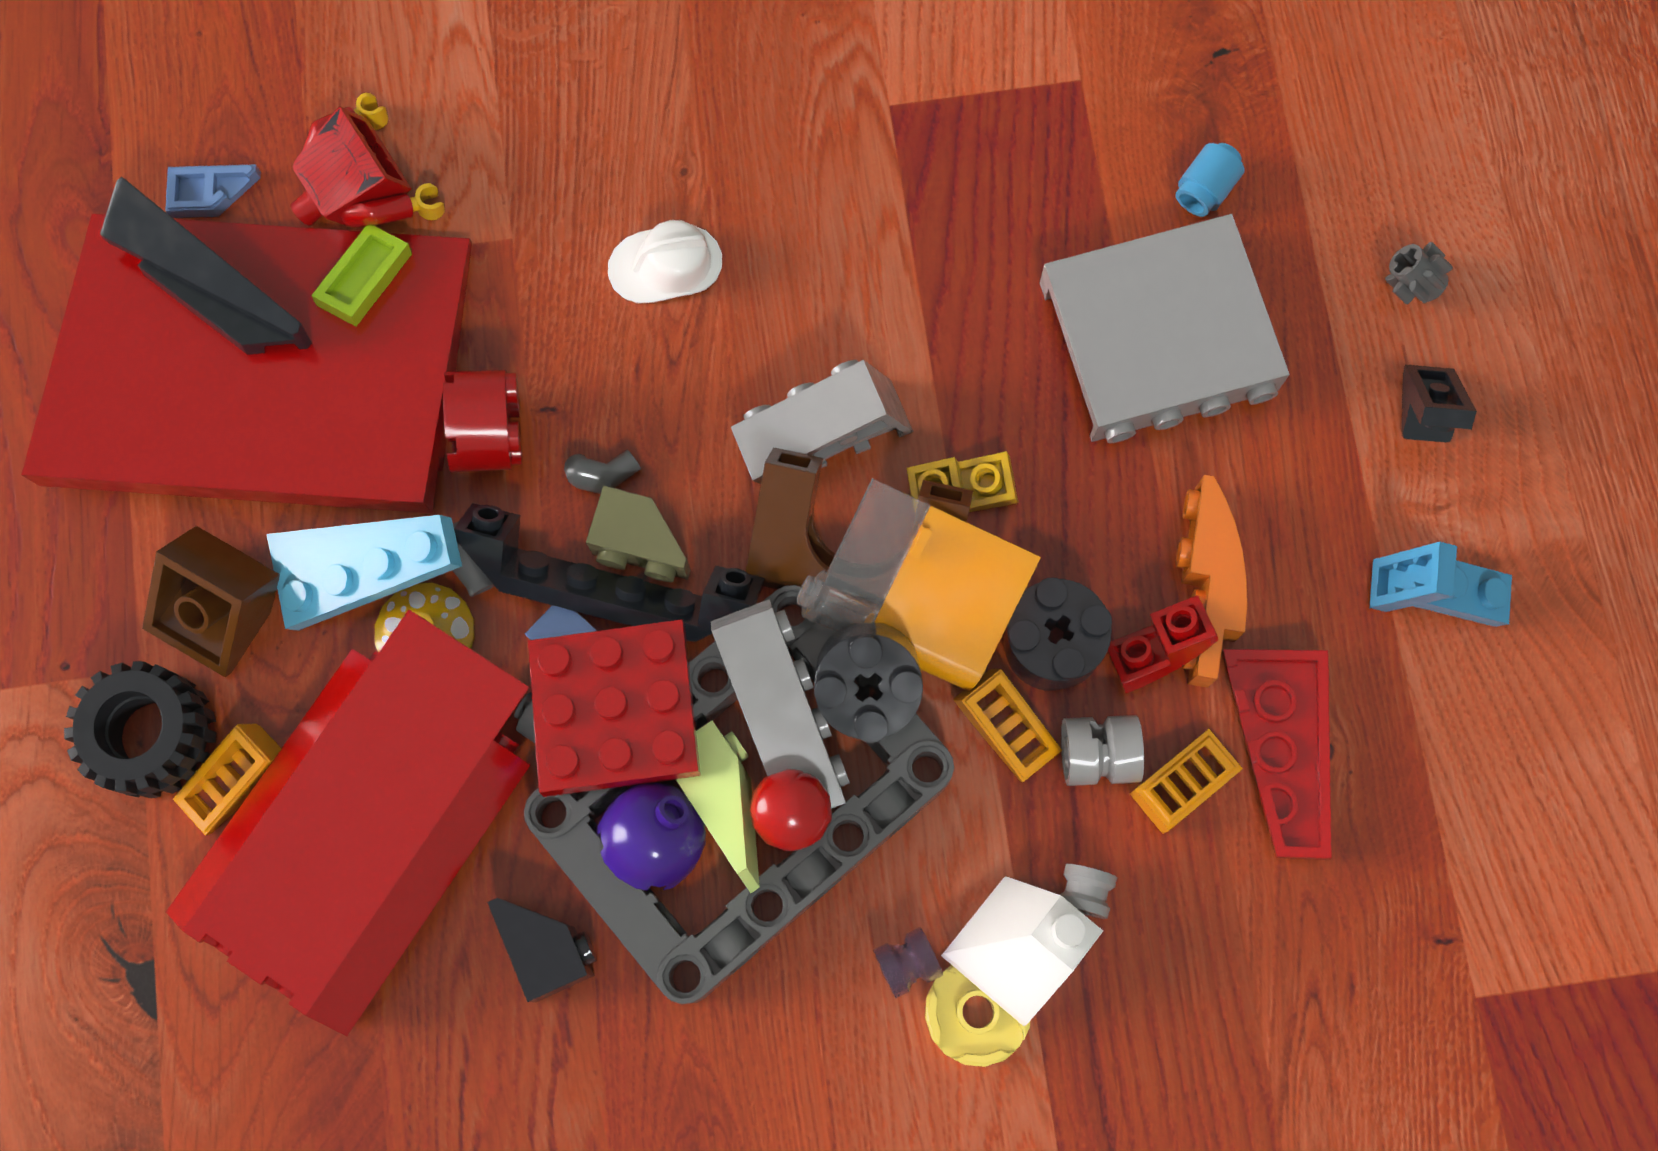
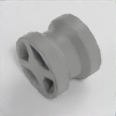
[1059,864,1117,919]

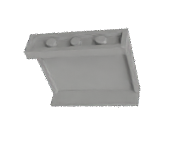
[1039,214,1290,443]

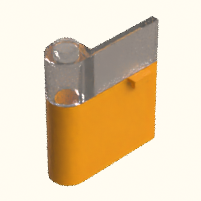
[797,478,1041,691]

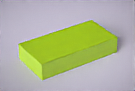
[311,225,412,327]

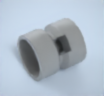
[1061,715,1144,786]

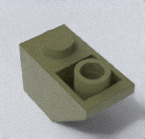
[586,485,691,582]

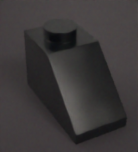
[487,898,597,1002]

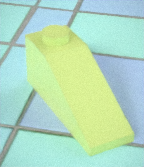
[676,720,760,893]

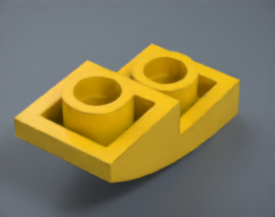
[907,451,1018,515]

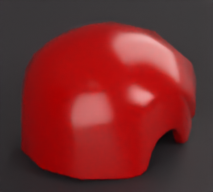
[750,769,832,851]

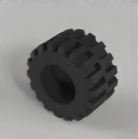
[64,661,217,798]

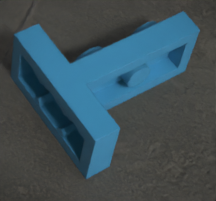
[1369,541,1512,627]

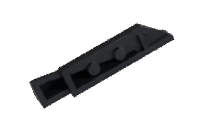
[100,177,312,355]

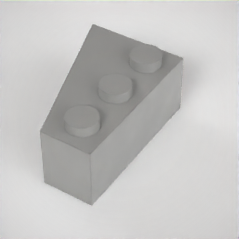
[731,360,913,484]

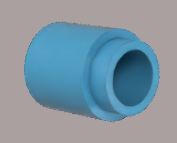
[1175,143,1245,217]

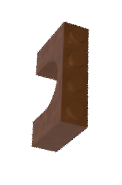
[746,447,973,609]

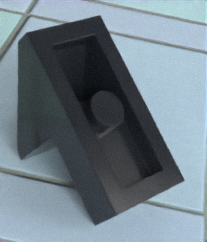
[1401,364,1477,443]

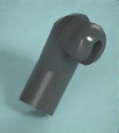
[564,449,641,494]

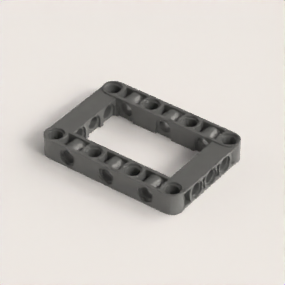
[524,585,954,1004]

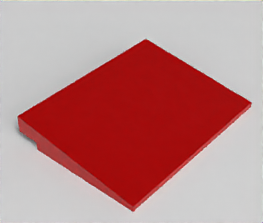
[21,214,472,513]

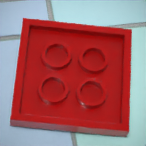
[528,619,701,797]

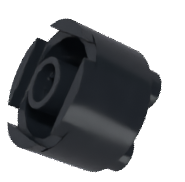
[1003,578,1112,691]
[814,622,923,743]

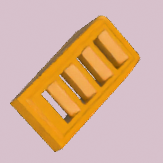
[953,669,1062,782]
[173,724,281,835]
[1129,729,1243,834]

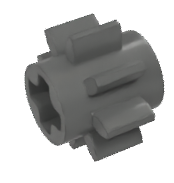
[1385,242,1453,304]

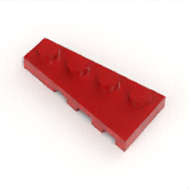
[1222,649,1332,860]

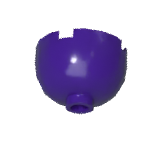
[597,782,706,890]

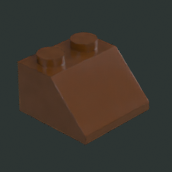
[142,526,280,677]

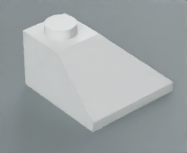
[941,876,1103,1026]

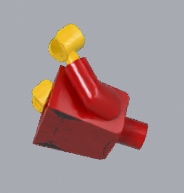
[290,93,445,228]

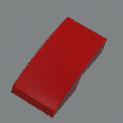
[1108,595,1218,694]

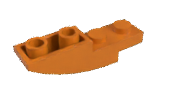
[1176,475,1247,688]

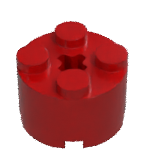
[443,370,522,472]

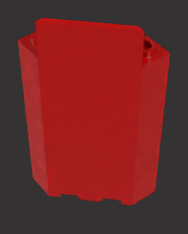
[166,610,530,1036]

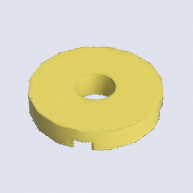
[925,965,1030,1067]

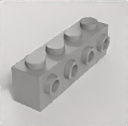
[711,599,850,809]

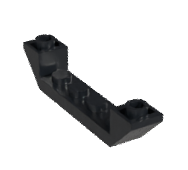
[454,503,765,642]

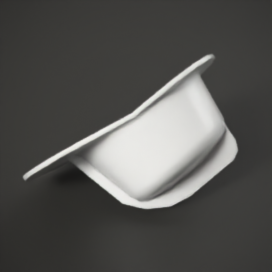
[608,220,722,304]

